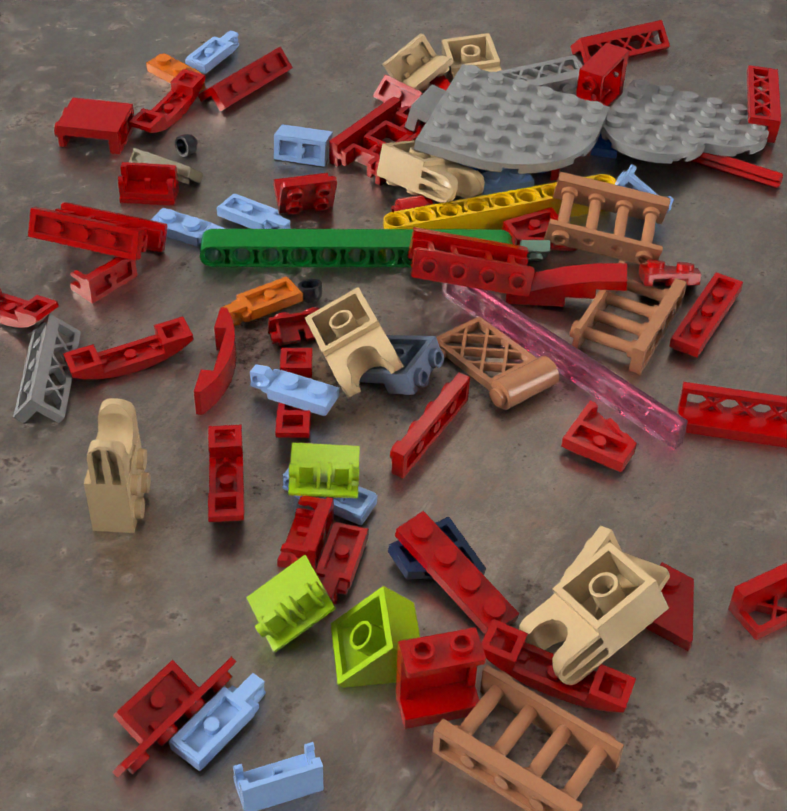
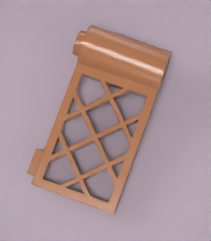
[436,316,559,410]

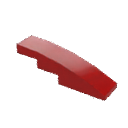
[506,263,628,307]

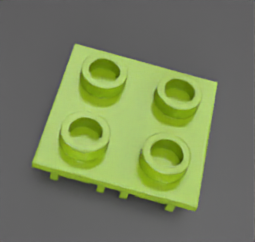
[288,443,360,499]
[246,555,336,653]

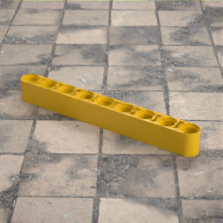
[383,174,616,230]

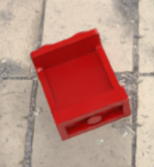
[54,97,134,155]
[396,627,486,729]

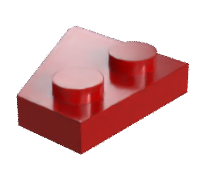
[502,207,577,251]
[639,260,701,286]
[561,400,637,472]
[646,562,694,651]

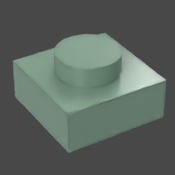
[519,240,550,262]

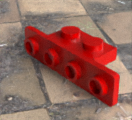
[113,656,237,778]

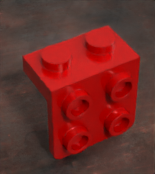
[273,173,337,214]

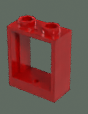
[576,43,629,107]

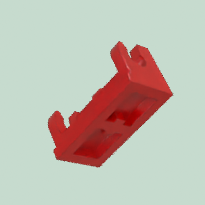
[118,162,179,206]
[70,257,137,304]
[277,496,334,570]

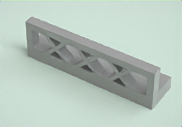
[497,55,583,95]
[13,313,81,423]

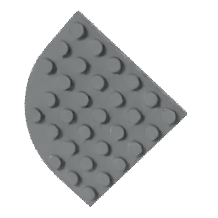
[414,64,610,174]

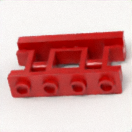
[329,96,426,186]
[28,202,168,261]
[408,227,535,297]

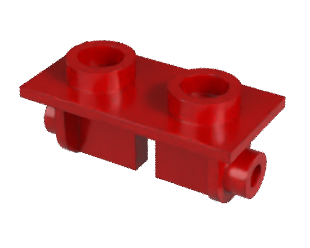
[268,307,320,346]

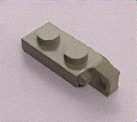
[129,148,203,185]

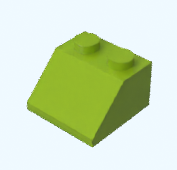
[331,586,420,688]

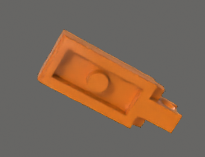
[146,53,206,92]
[223,276,303,326]

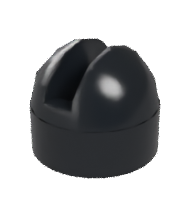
[175,134,198,157]
[298,279,323,304]

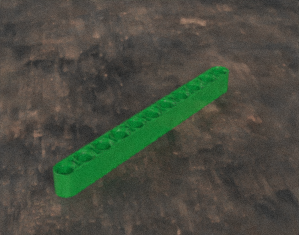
[199,229,513,267]

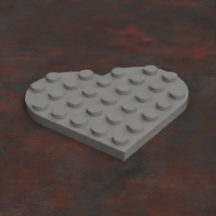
[601,79,769,163]

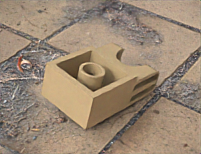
[441,33,502,83]
[377,140,484,203]
[304,287,404,399]
[84,398,151,533]
[519,542,669,685]

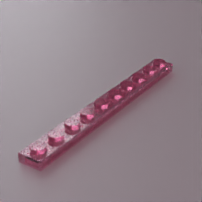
[442,283,688,450]

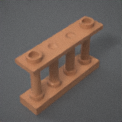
[544,172,671,265]
[570,260,687,375]
[432,665,624,811]

